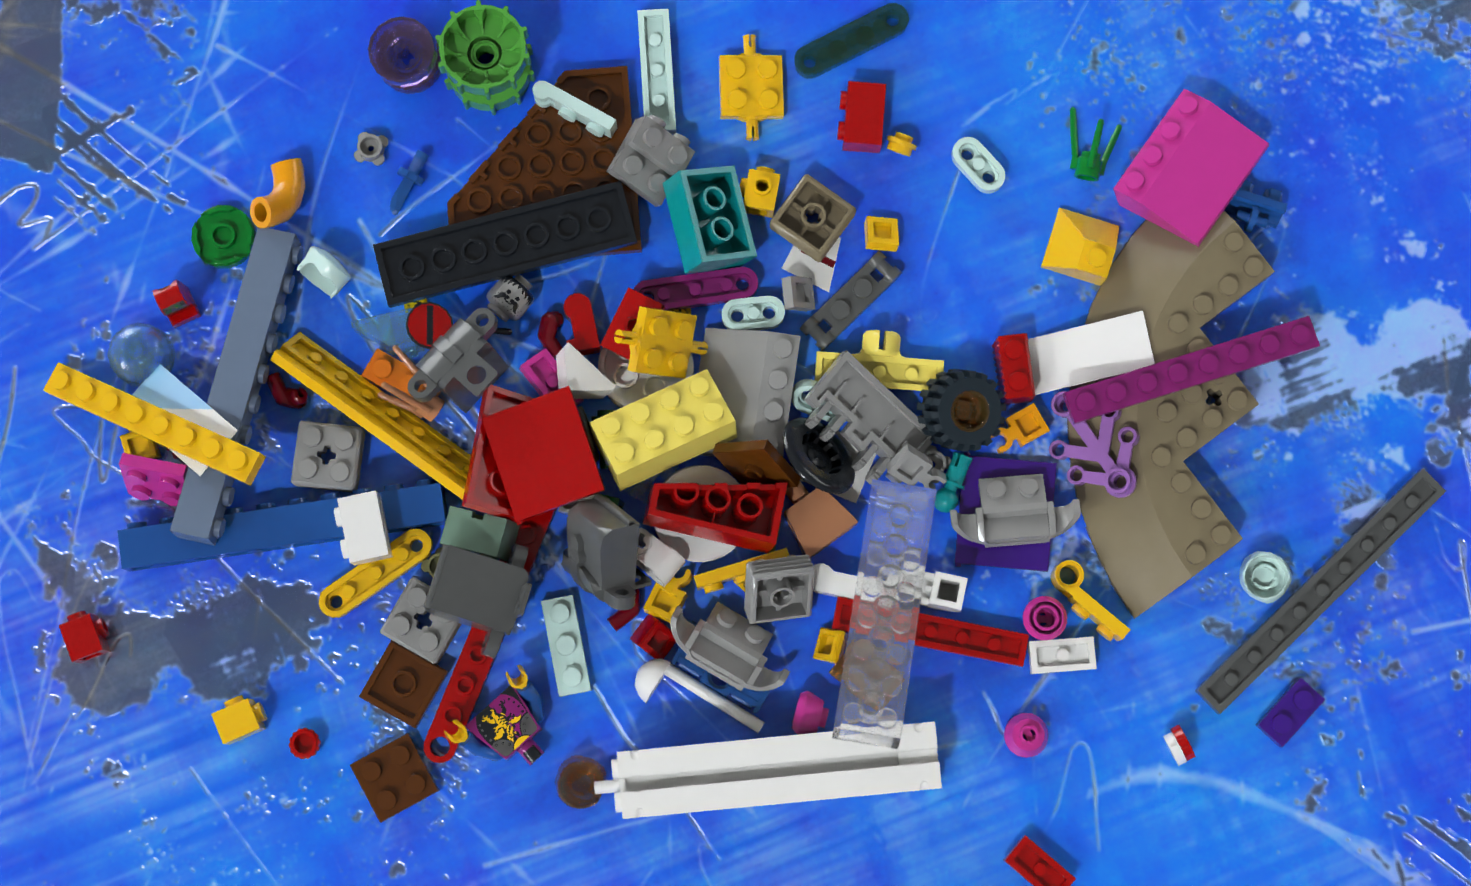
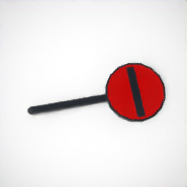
[406,302,512,349]

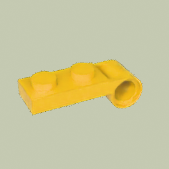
[1050,560,1131,641]

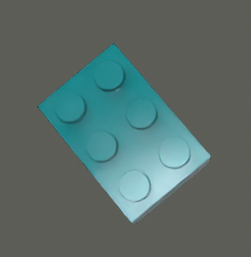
[662,165,757,274]

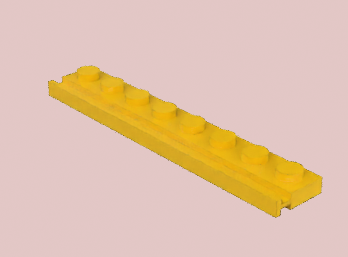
[270,332,471,500]

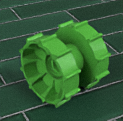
[435,0,536,115]

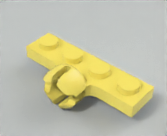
[814,330,944,391]

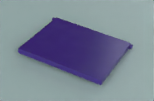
[955,452,1057,572]

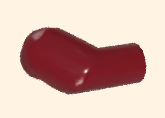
[537,310,564,359]
[266,372,308,409]
[607,589,641,632]

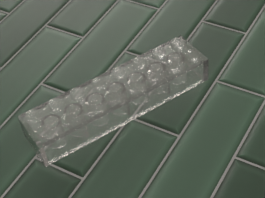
[832,479,937,749]

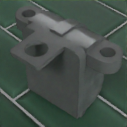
[408,308,509,413]
[561,493,652,610]
[424,543,532,658]

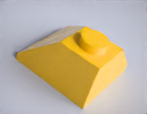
[1041,207,1120,286]

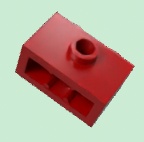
[600,287,665,360]

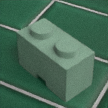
[440,506,520,562]

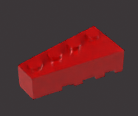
[643,483,788,553]

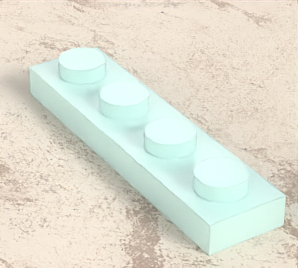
[637,9,676,134]

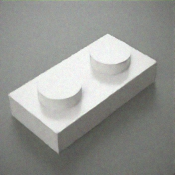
[1028,636,1097,674]

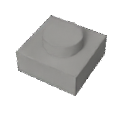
[781,276,815,312]

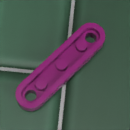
[633,267,758,311]

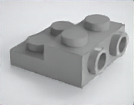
[606,115,695,207]

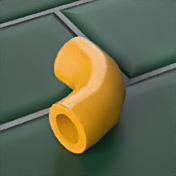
[250,158,305,229]

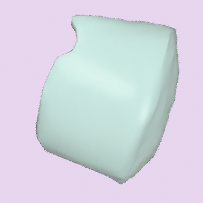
[296,246,351,298]
[1239,551,1292,604]

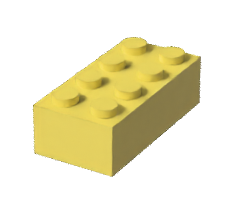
[590,369,737,491]

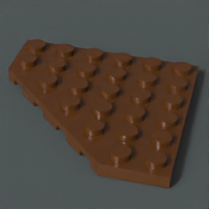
[447,66,642,257]

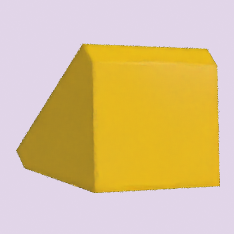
[813,627,848,666]

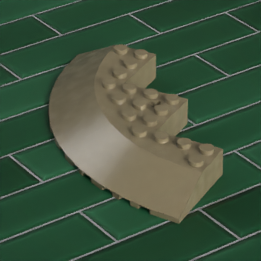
[1067,211,1275,619]

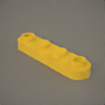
[319,529,433,618]

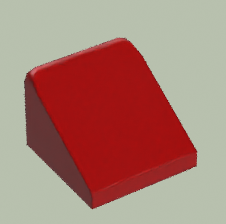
[630,614,676,659]

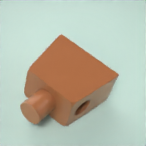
[784,481,858,559]

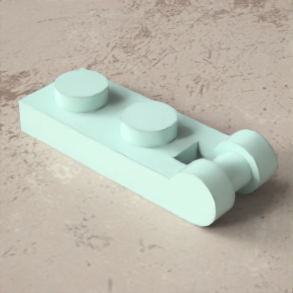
[532,81,617,138]

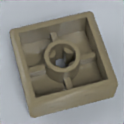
[770,174,856,262]

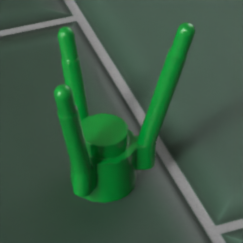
[1070,107,1122,181]

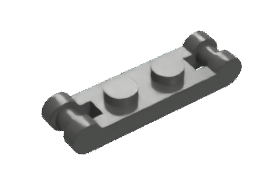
[800,250,902,351]

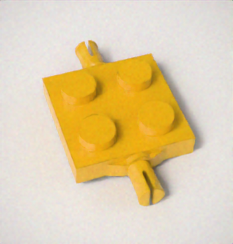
[719,34,784,141]
[614,306,708,379]

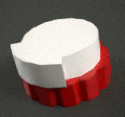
[1163,725,1196,766]

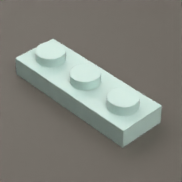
[541,595,592,697]

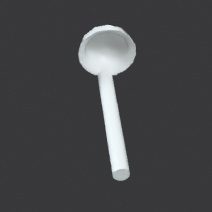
[634,659,765,733]

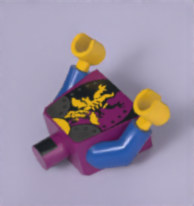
[444,665,545,766]

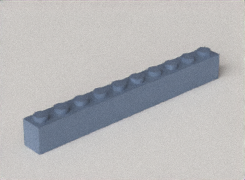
[170,228,303,546]

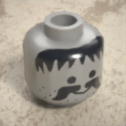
[487,275,534,322]

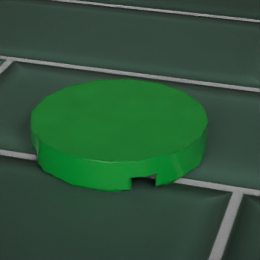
[191,205,256,268]

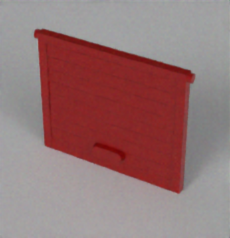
[481,386,605,525]

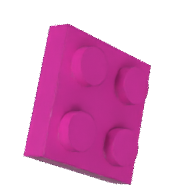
[119,453,188,506]

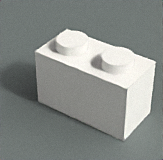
[334,490,393,566]

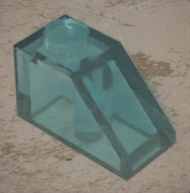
[351,308,425,359]

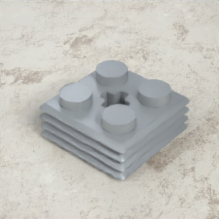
[291,421,366,493]
[744,555,815,624]
[380,577,461,664]

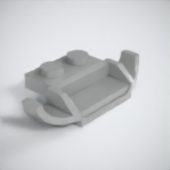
[950,474,1081,548]
[670,601,790,691]

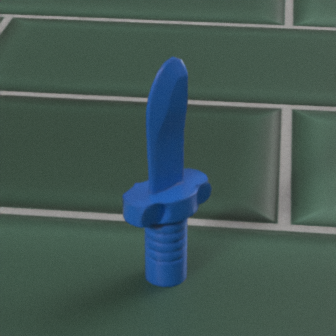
[390,150,429,215]

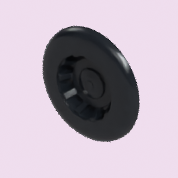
[783,417,855,494]

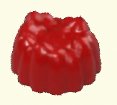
[289,728,321,759]

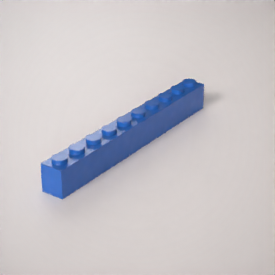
[117,479,448,572]

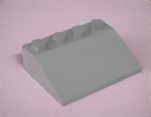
[699,328,801,457]

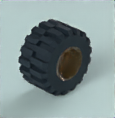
[917,369,1006,452]

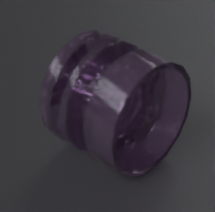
[368,17,441,94]

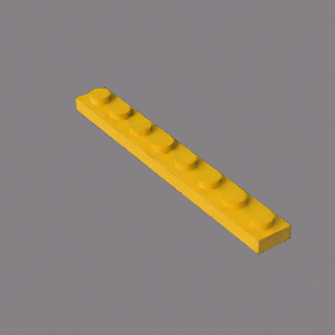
[43,362,266,486]

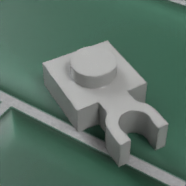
[887,443,947,495]

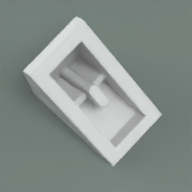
[556,342,615,399]

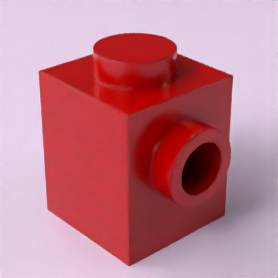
[59,611,111,663]

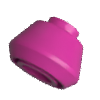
[1023,596,1067,641]
[792,691,829,734]
[1004,713,1048,758]

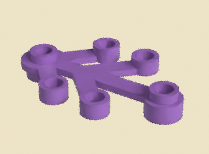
[1049,391,1140,498]

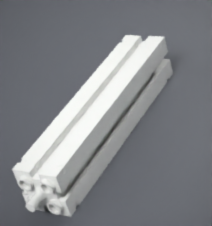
[594,721,942,819]

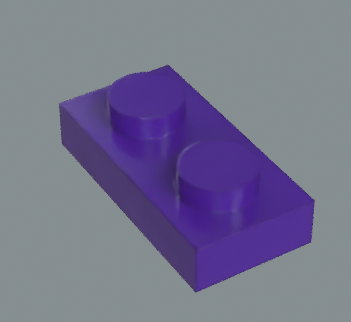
[1256,677,1325,747]

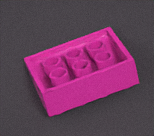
[1113,89,1269,247]

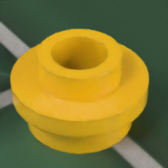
[886,131,917,157]

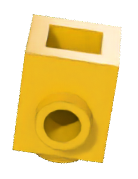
[211,695,267,745]

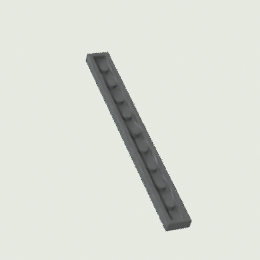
[1195,468,1446,714]

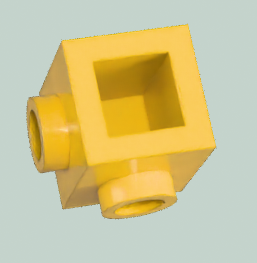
[740,166,780,218]

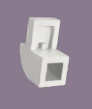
[896,567,968,612]

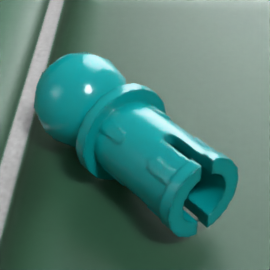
[933,452,973,513]

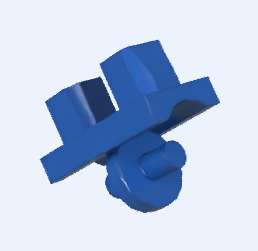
[1224,180,1287,233]

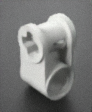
[637,528,686,587]

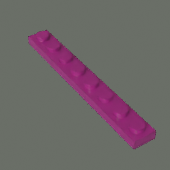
[1063,316,1320,425]

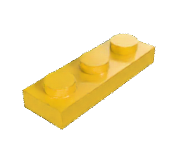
[694,548,789,594]

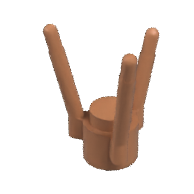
[378,345,445,422]

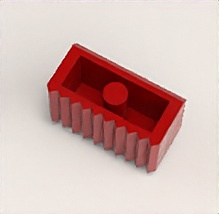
[992,333,1035,405]

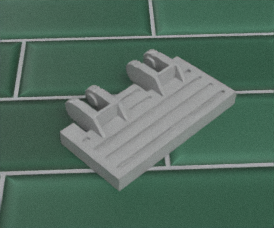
[803,351,932,485]

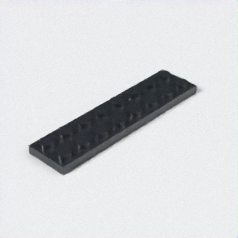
[373,181,637,308]

